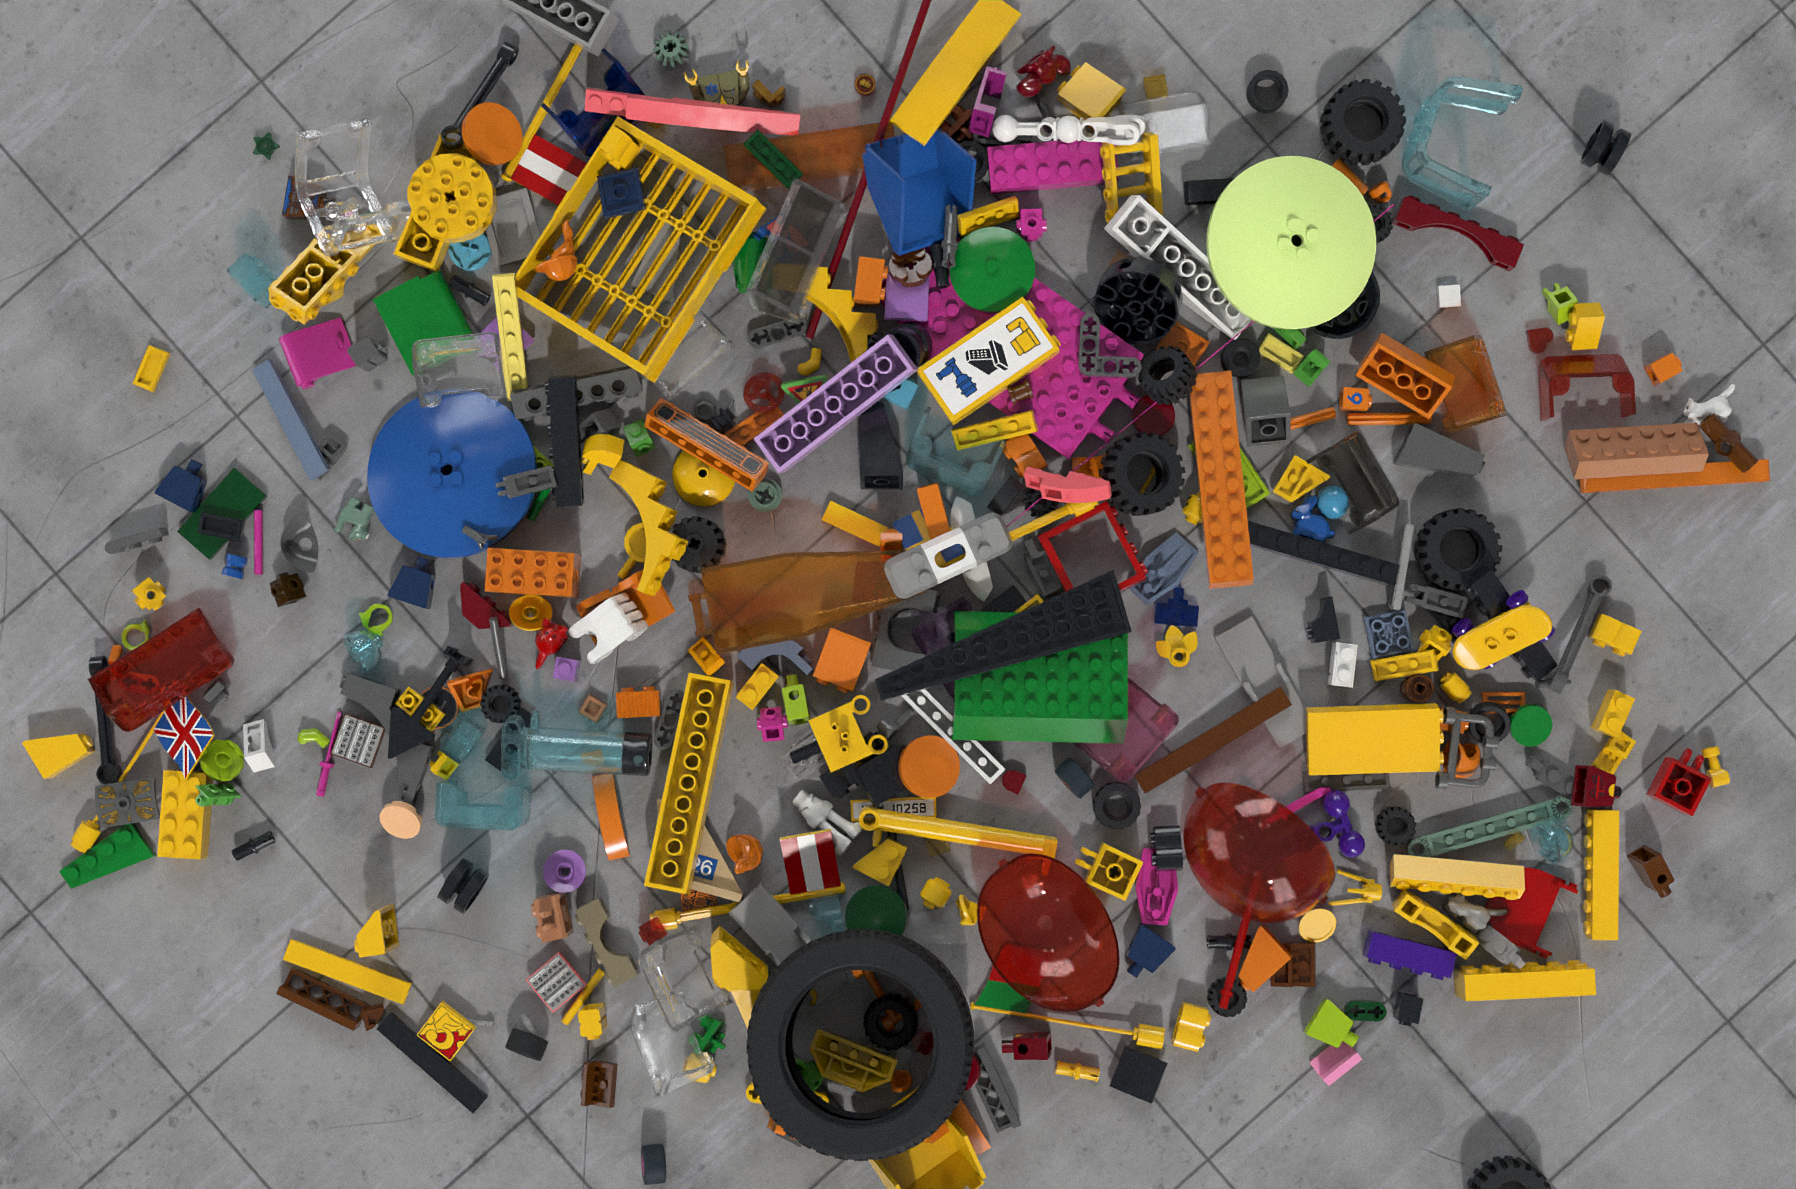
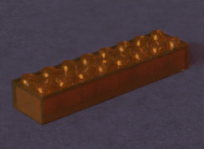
[723,122,895,191]

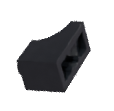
[1305,596,1340,643]

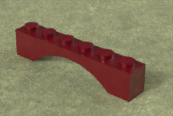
[1392,195,1524,271]

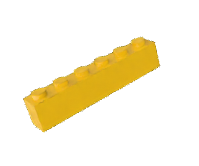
[1583,809,1619,940]
[1390,854,1525,900]

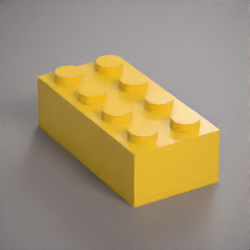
[157,769,214,859]

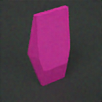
[1135,848,1178,925]

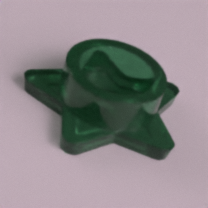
[253,132,280,160]

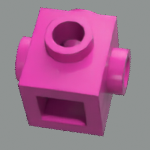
[1016,208,1047,242]
[757,707,788,742]

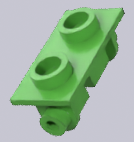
[195,783,241,807]

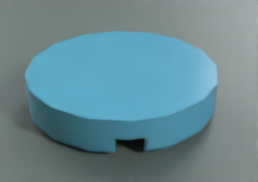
[449,233,492,271]

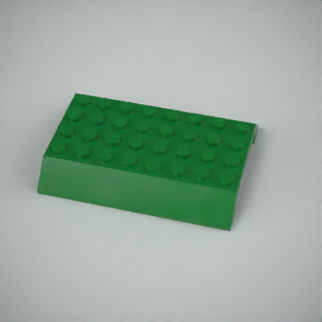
[952,611,1128,744]

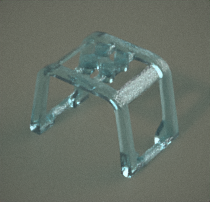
[1402,76,1523,211]

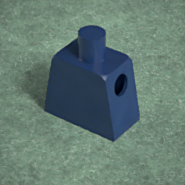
[154,459,207,513]
[387,556,435,609]
[1126,923,1176,978]

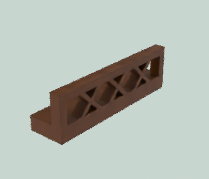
[276,968,370,1031]

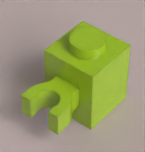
[1542,283,1578,325]

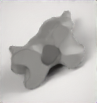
[1442,893,1507,933]

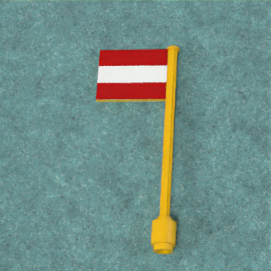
[501,44,587,206]
[650,829,846,932]

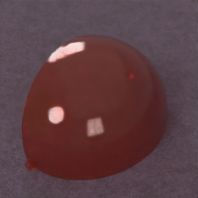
[1183,782,1336,924]
[977,853,1120,1012]

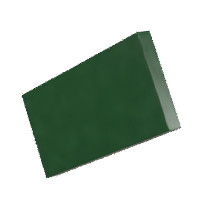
[177,468,267,560]

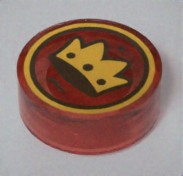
[854,74,876,96]

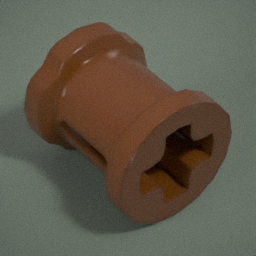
[1007,380,1034,406]

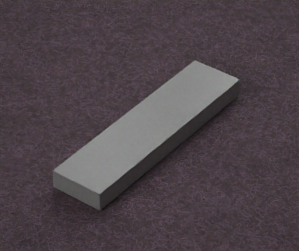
[1388,524,1414,610]

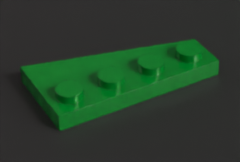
[59,823,156,889]

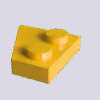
[1272,455,1330,503]

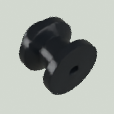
[709,407,736,434]
[863,731,884,758]

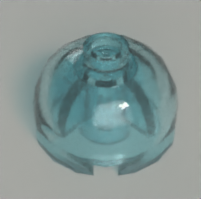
[342,630,383,674]
[1530,819,1574,863]

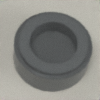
[694,400,716,421]

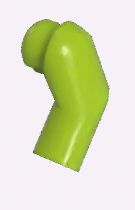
[297,728,330,749]

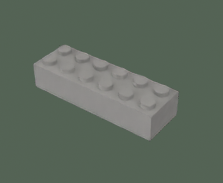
[495,0,619,57]

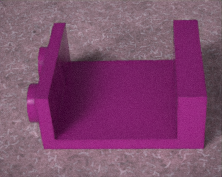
[968,66,1007,137]

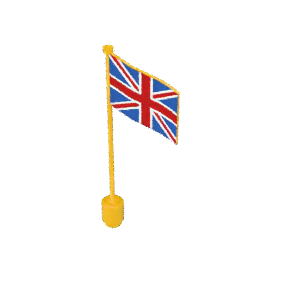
[70,679,215,853]

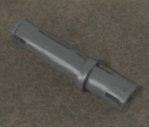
[941,205,959,268]

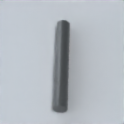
[489,617,508,679]

